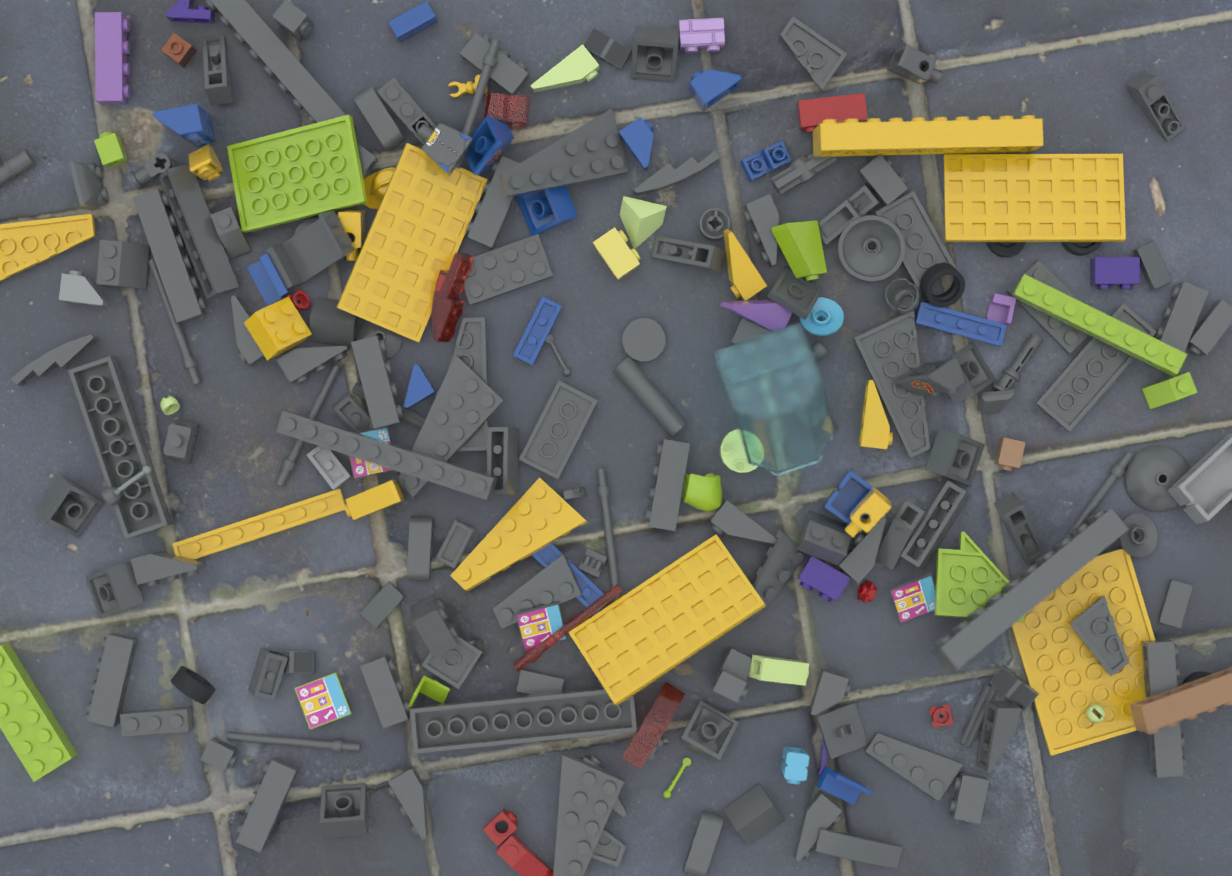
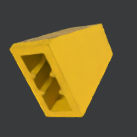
[344,480,405,520]

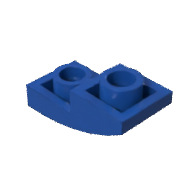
[740,141,792,182]

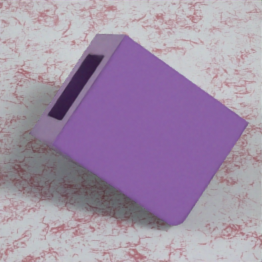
[986,293,1016,325]

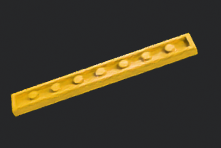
[172,488,346,560]

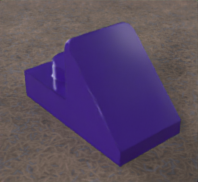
[166,0,215,24]

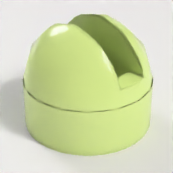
[160,396,180,415]
[1086,704,1105,723]

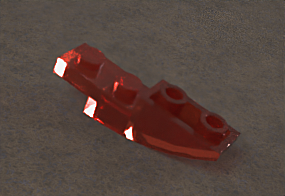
[432,253,474,342]
[621,682,685,770]

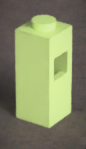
[749,655,809,686]

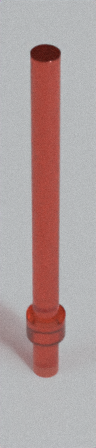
[513,584,623,671]

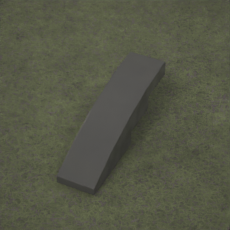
[634,150,721,196]
[11,334,99,386]
[814,828,903,868]

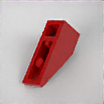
[496,832,554,876]

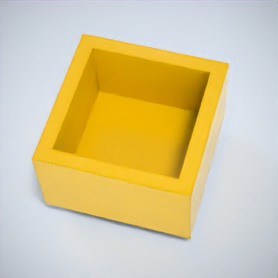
[244,296,312,361]

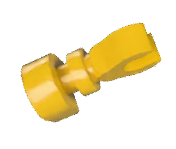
[448,74,488,98]

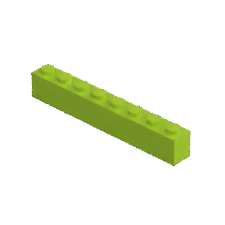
[1011,274,1187,376]

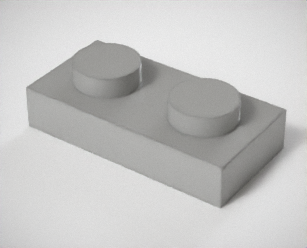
[307,446,351,490]

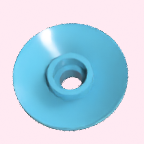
[799,297,844,336]

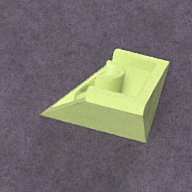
[620,196,667,249]

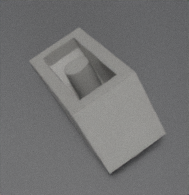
[59,270,108,307]

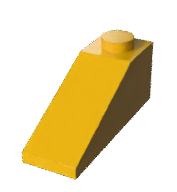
[723,229,767,301]
[858,380,893,450]

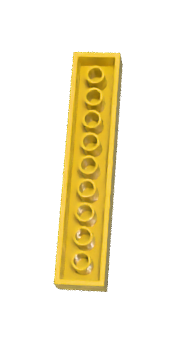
[813,115,1043,157]

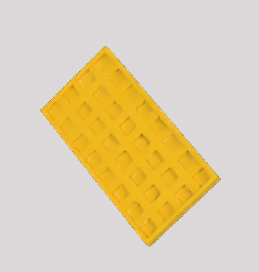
[337,143,487,342]
[943,154,1126,242]
[568,534,766,706]

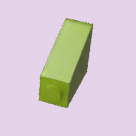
[771,220,827,281]

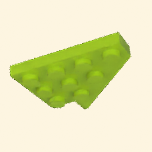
[934,531,1025,622]

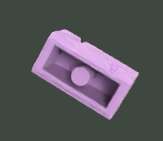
[679,18,725,53]

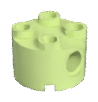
[720,429,765,473]

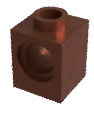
[161,33,197,68]

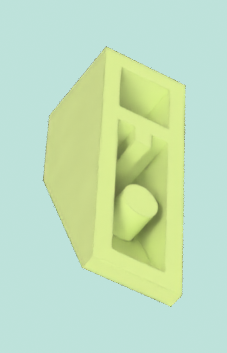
[530,44,599,93]

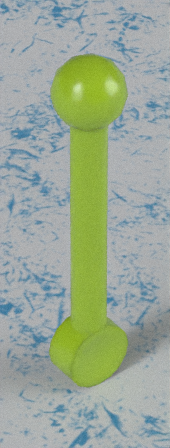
[663,757,691,799]

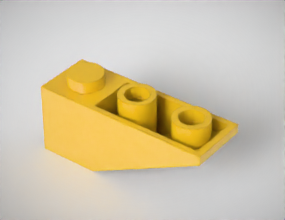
[188,144,224,181]

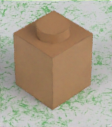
[994,437,1026,472]

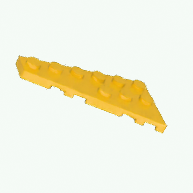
[0,214,96,281]
[450,477,588,591]

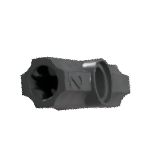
[770,153,837,195]

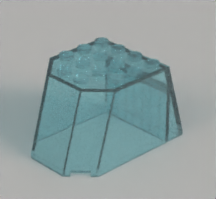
[713,323,834,476]

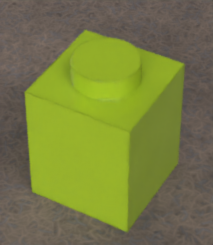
[94,132,129,168]

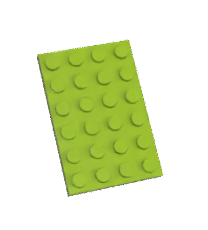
[227,115,368,233]

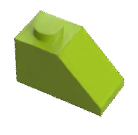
[1142,372,1198,409]

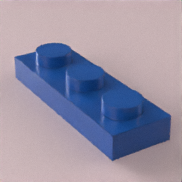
[513,296,562,366]

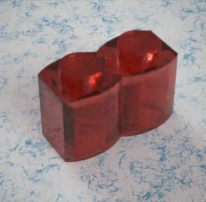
[483,92,531,129]

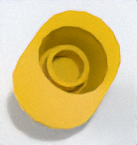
[364,167,395,209]

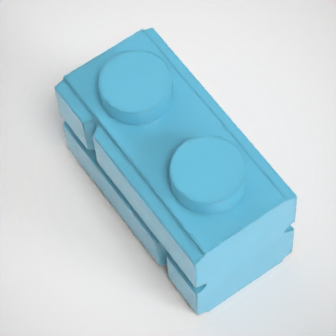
[781,746,809,784]

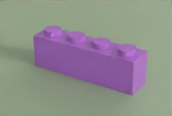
[95,12,131,105]

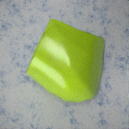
[682,473,723,512]

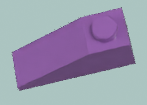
[720,300,793,336]

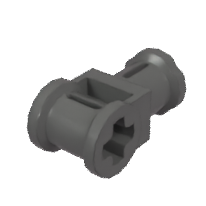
[129,153,175,189]

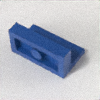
[388,1,438,43]
[247,253,291,306]
[816,766,872,805]

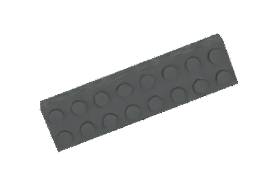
[68,356,173,539]

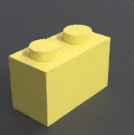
[593,227,641,280]

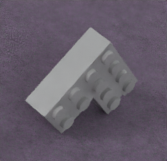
[1167,433,1232,524]

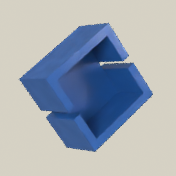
[822,470,886,533]

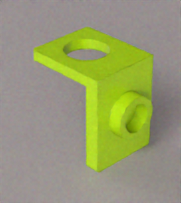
[408,676,450,707]

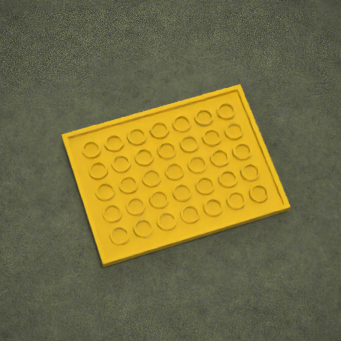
[1009,548,1155,756]

